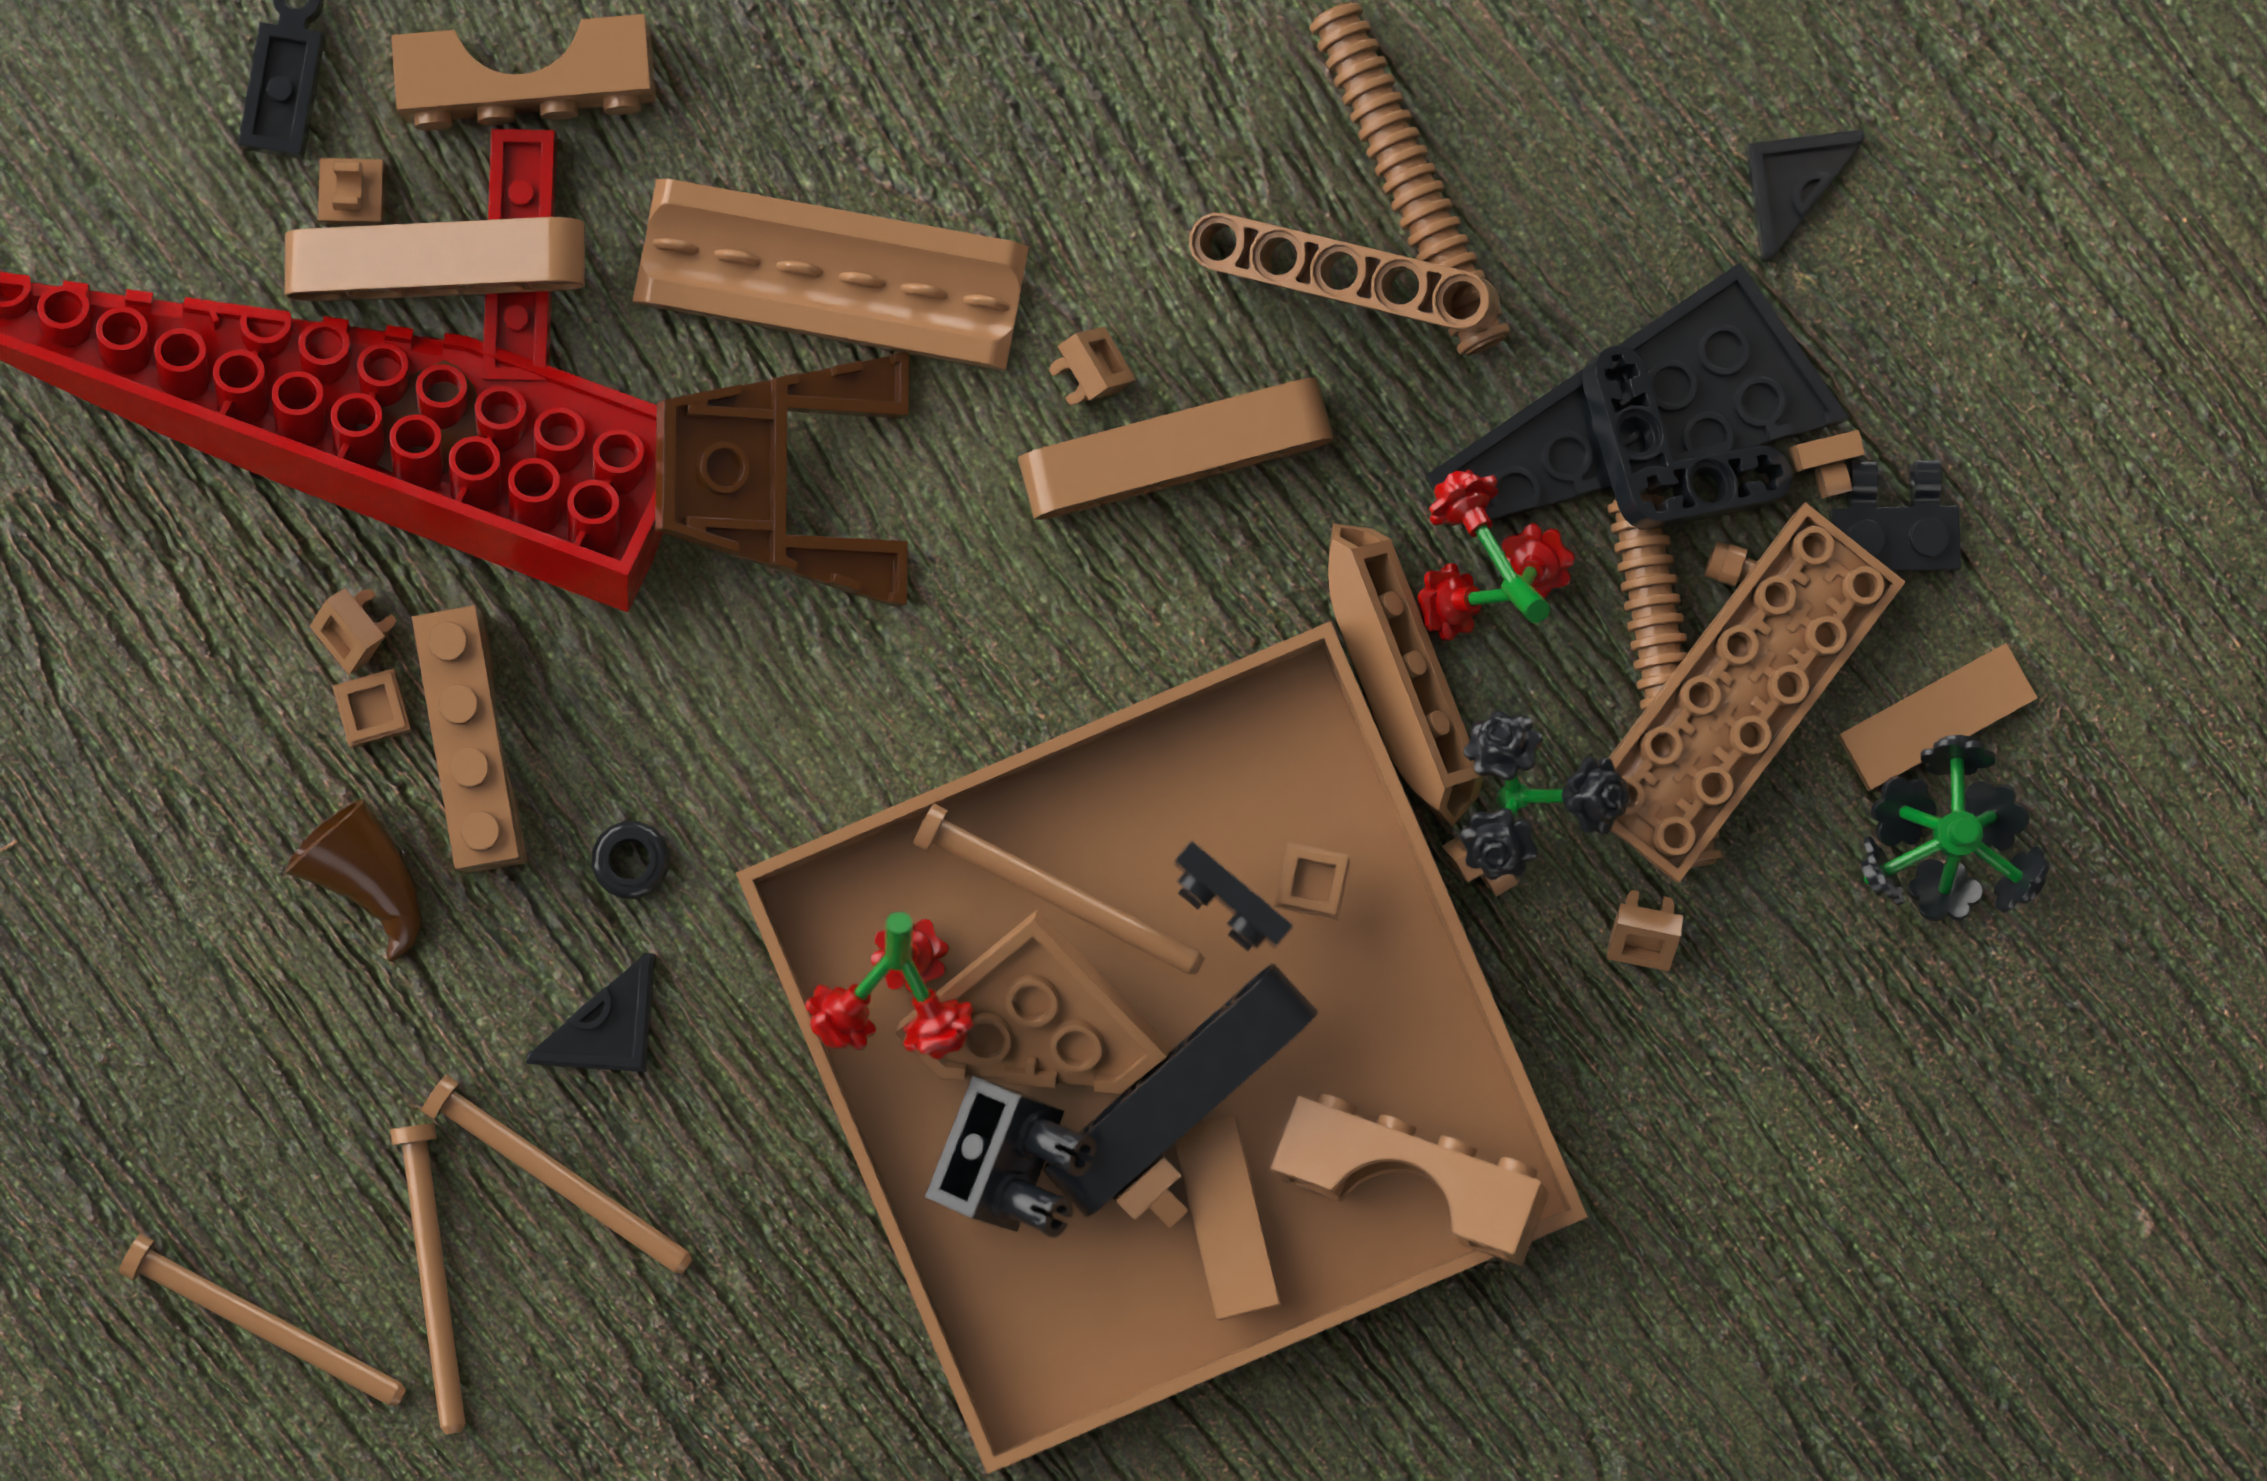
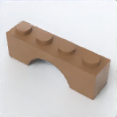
[391,14,656,131]
[412,605,528,874]
[1271,1094,1549,1266]

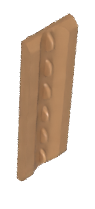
[632,179,1029,371]
[1609,503,1905,883]

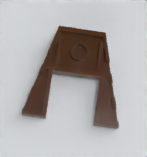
[655,352,909,607]

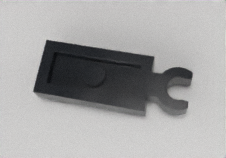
[237,0,326,160]

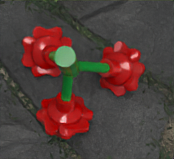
[1418,470,1575,641]
[805,912,974,1060]

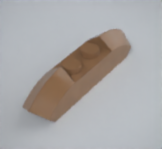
[1328,523,1484,826]

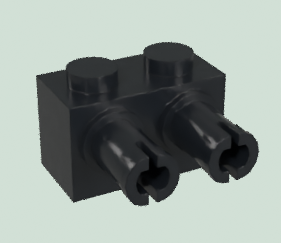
[925,1076,1097,1237]

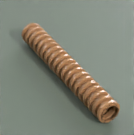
[1309,2,1511,356]
[1607,493,1723,868]

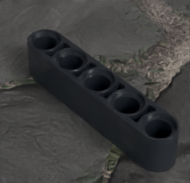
[1042,963,1318,1217]

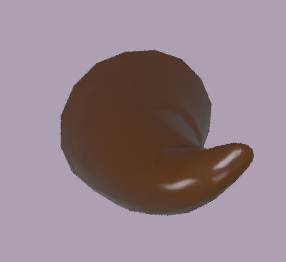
[284,799,422,962]

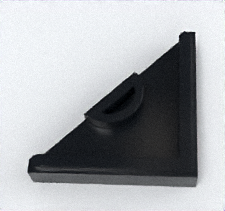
[1745,129,1865,262]
[526,953,656,1073]

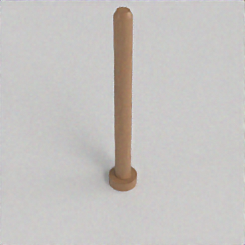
[913,803,1205,974]
[421,1074,693,1273]
[390,1123,466,1434]
[119,1233,407,1406]

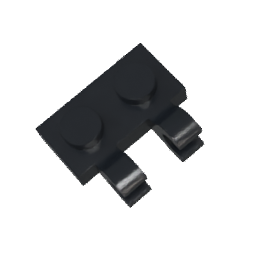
[1828,460,1961,572]
[1174,841,1293,952]

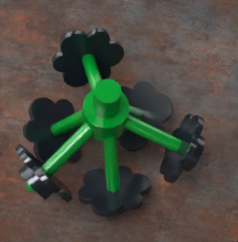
[1861,735,2050,921]

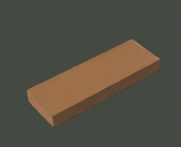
[1837,643,2038,791]
[1175,1115,1282,1321]

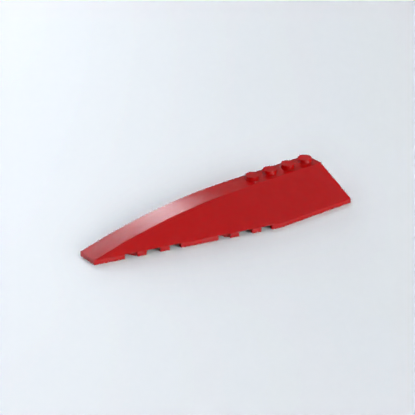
[0,272,663,613]

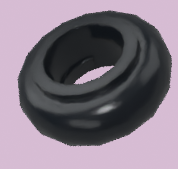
[592,821,670,899]

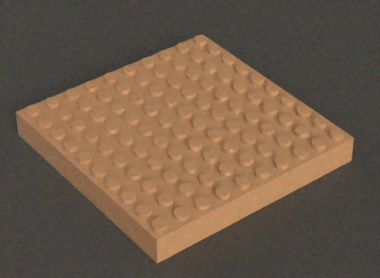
[736,621,1588,1474]

